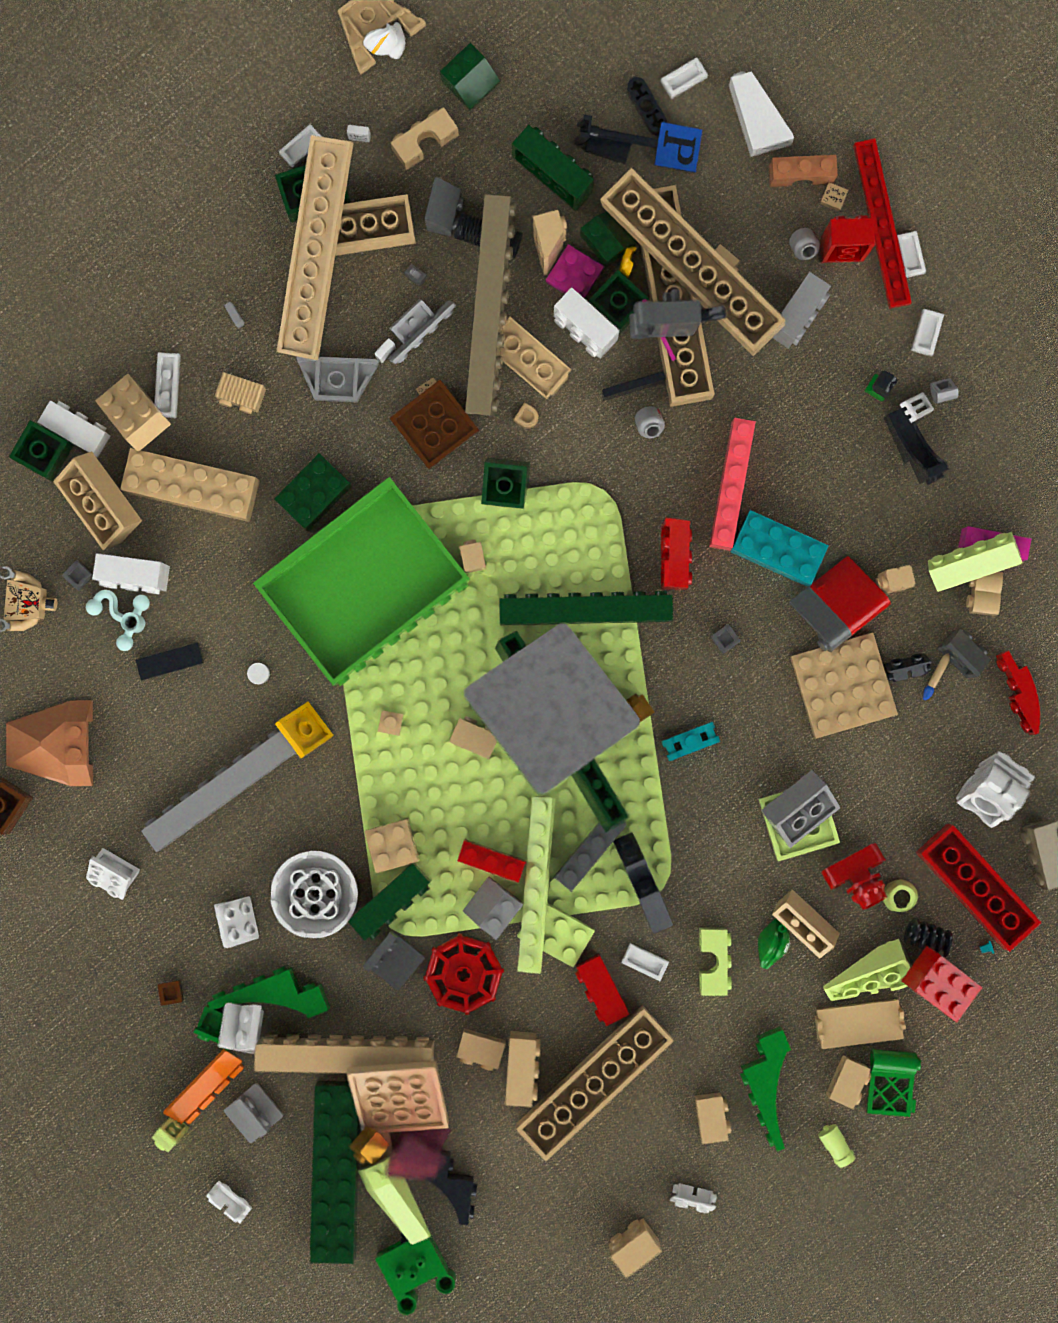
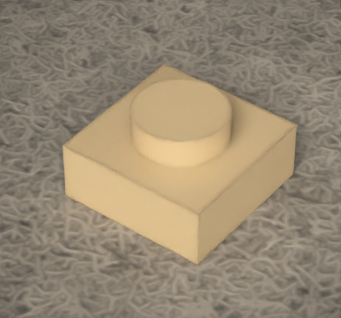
[378,711,403,736]

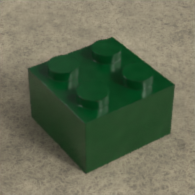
[588,270,649,335]
[9,420,74,482]

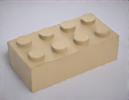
[335,194,416,256]
[53,452,142,551]

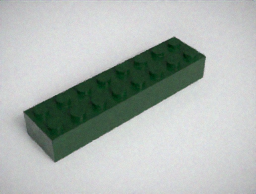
[310,1081,360,1264]

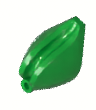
[758,918,790,969]

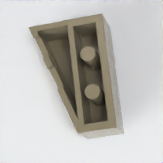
[1021,819,1058,890]

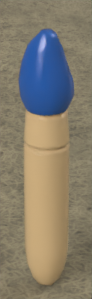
[923,653,950,700]

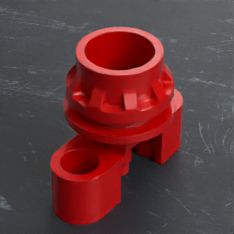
[821,843,888,910]

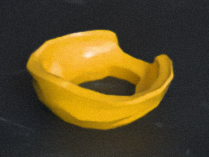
[619,247,637,278]

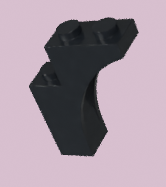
[884,406,949,485]
[613,832,673,934]
[397,1145,477,1226]

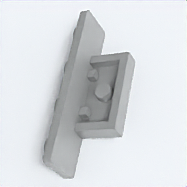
[388,299,456,364]

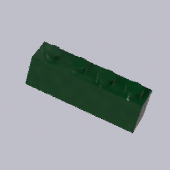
[347,863,431,941]

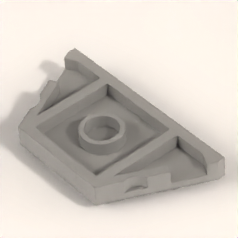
[296,356,379,402]

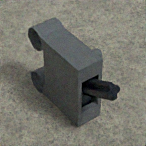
[629,289,727,339]

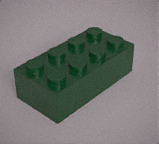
[512,124,594,212]

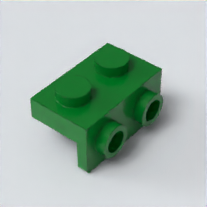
[193,1005,229,1050]

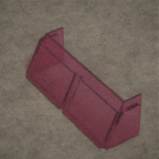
[384,1128,451,1180]

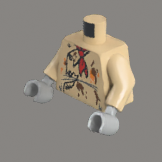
[0,566,57,632]

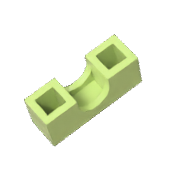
[699,928,731,996]

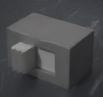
[404,264,427,287]

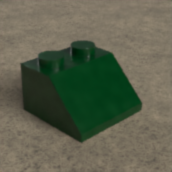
[440,42,500,110]
[580,211,639,268]
[481,457,530,509]

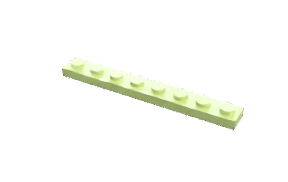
[518,797,555,974]

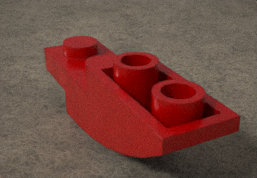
[996,651,1040,735]

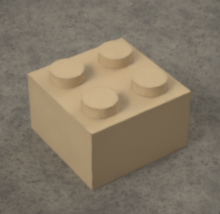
[364,818,420,873]
[609,1218,662,1278]

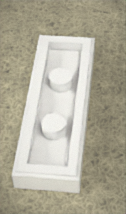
[154,352,180,418]

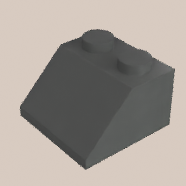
[425,177,465,237]
[937,629,990,678]

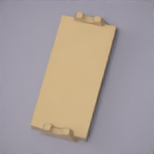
[500,317,572,399]
[815,999,906,1049]

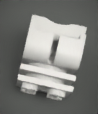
[956,751,1035,828]

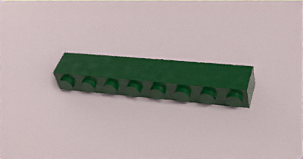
[499,591,673,626]

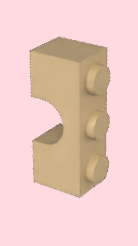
[391,107,459,170]

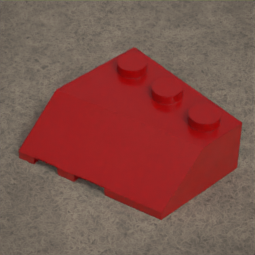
[661,518,692,590]

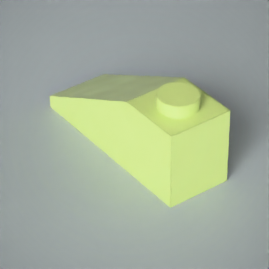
[152,1118,190,1152]

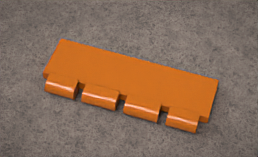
[163,1049,245,1124]

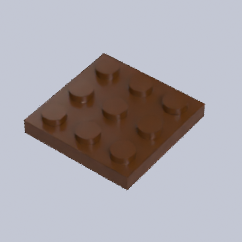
[389,380,479,470]

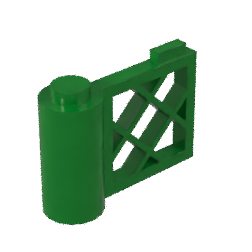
[866,1049,921,1117]

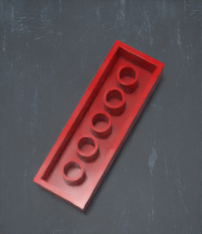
[915,824,1042,952]

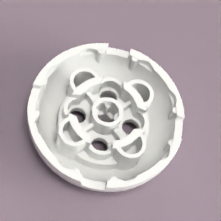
[271,851,358,938]

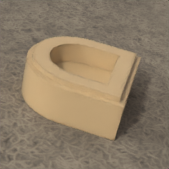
[513,402,539,429]

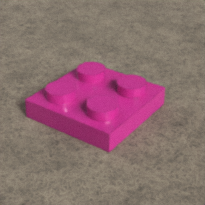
[546,245,604,299]

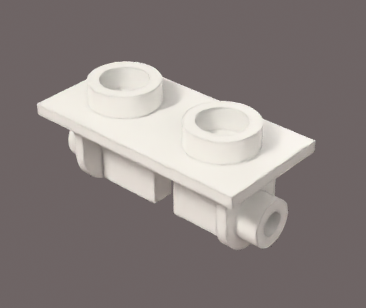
[206,1180,252,1223]
[670,1183,717,1213]

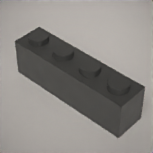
[554,822,627,892]

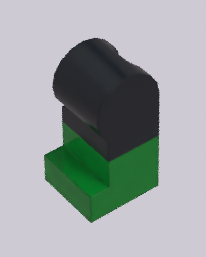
[864,371,898,402]

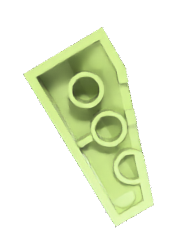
[823,939,912,1001]
[358,1154,431,1244]

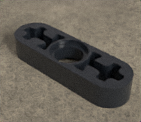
[627,77,667,136]

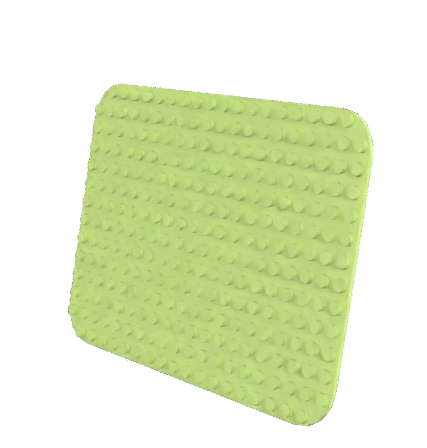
[343,482,671,937]

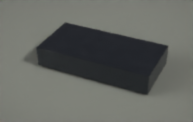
[585,138,632,164]

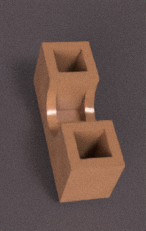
[769,155,838,187]

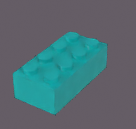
[730,510,829,587]

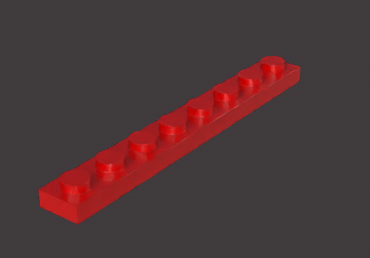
[853,138,912,309]

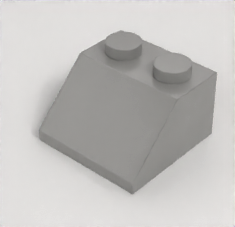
[463,877,523,940]

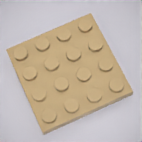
[790,633,898,739]
[347,1061,449,1133]

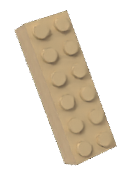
[120,448,260,522]

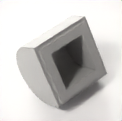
[930,378,958,404]

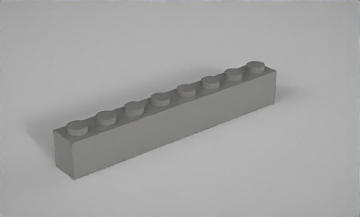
[141,729,296,852]

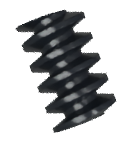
[903,918,953,958]

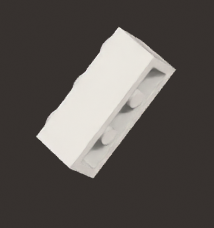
[37,401,110,458]

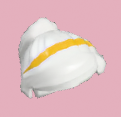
[363,22,406,59]

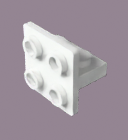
[86,848,140,900]
[214,896,259,948]
[218,1003,264,1054]

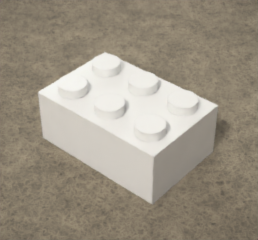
[554,287,619,359]
[92,554,170,594]

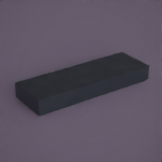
[601,371,666,401]
[135,642,204,681]

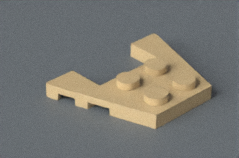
[338,0,426,75]

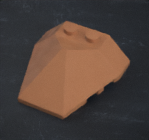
[6,700,93,786]

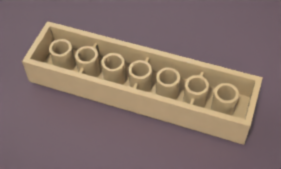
[516,1005,674,1161]
[254,1034,434,1073]

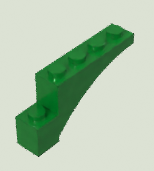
[208,966,330,1018]
[740,1026,791,1152]

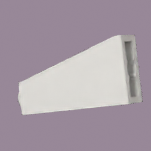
[729,71,794,157]

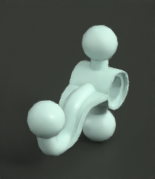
[86,590,150,651]

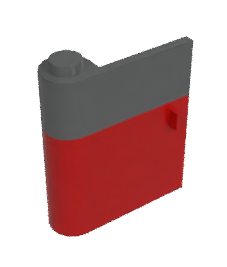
[789,556,891,652]

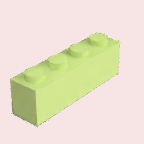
[928,532,1022,592]

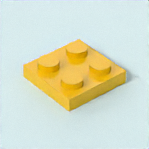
[275,702,334,758]

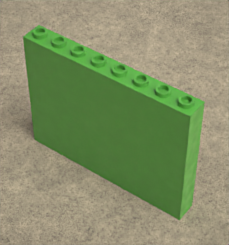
[253,477,470,686]

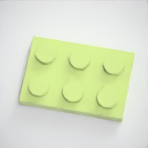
[517,903,595,968]

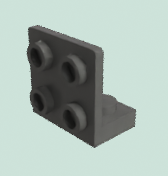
[362,930,425,990]

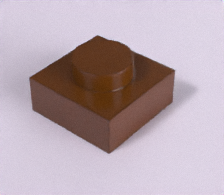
[157,980,184,1006]

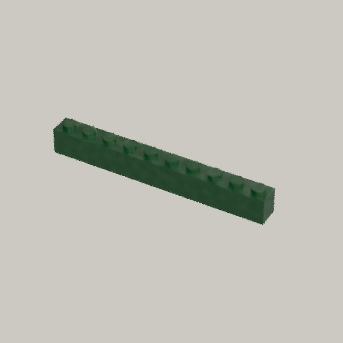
[495,631,629,833]

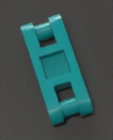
[661,722,721,761]

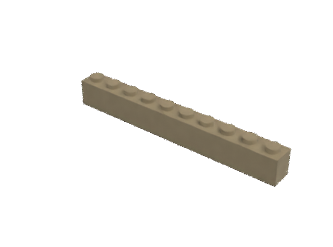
[465,195,517,416]

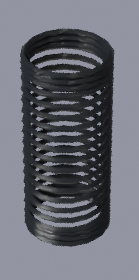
[454,213,523,259]

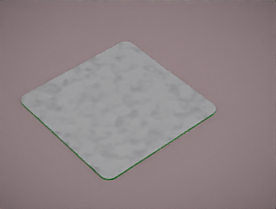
[464,624,640,794]

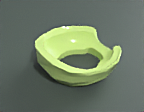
[883,879,918,912]

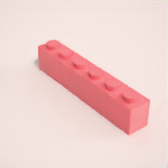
[709,418,756,551]

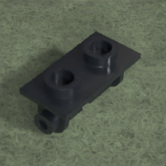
[884,653,932,682]

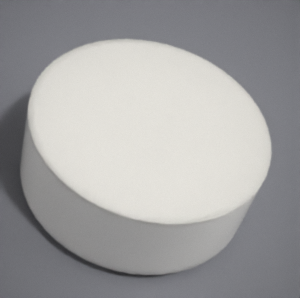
[247,663,270,684]

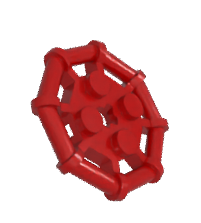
[423,933,504,1015]

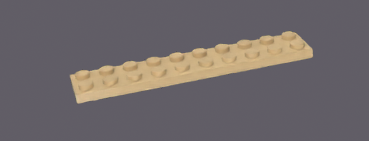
[277,135,353,360]

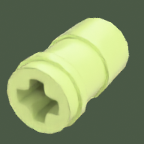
[818,1124,855,1168]

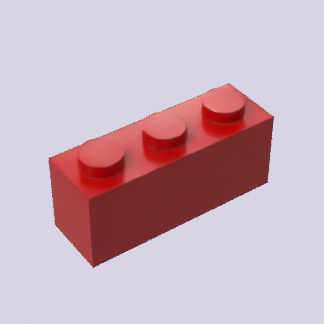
[457,839,526,883]
[575,953,630,1026]

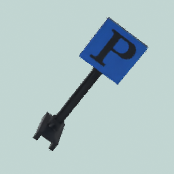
[574,114,702,173]

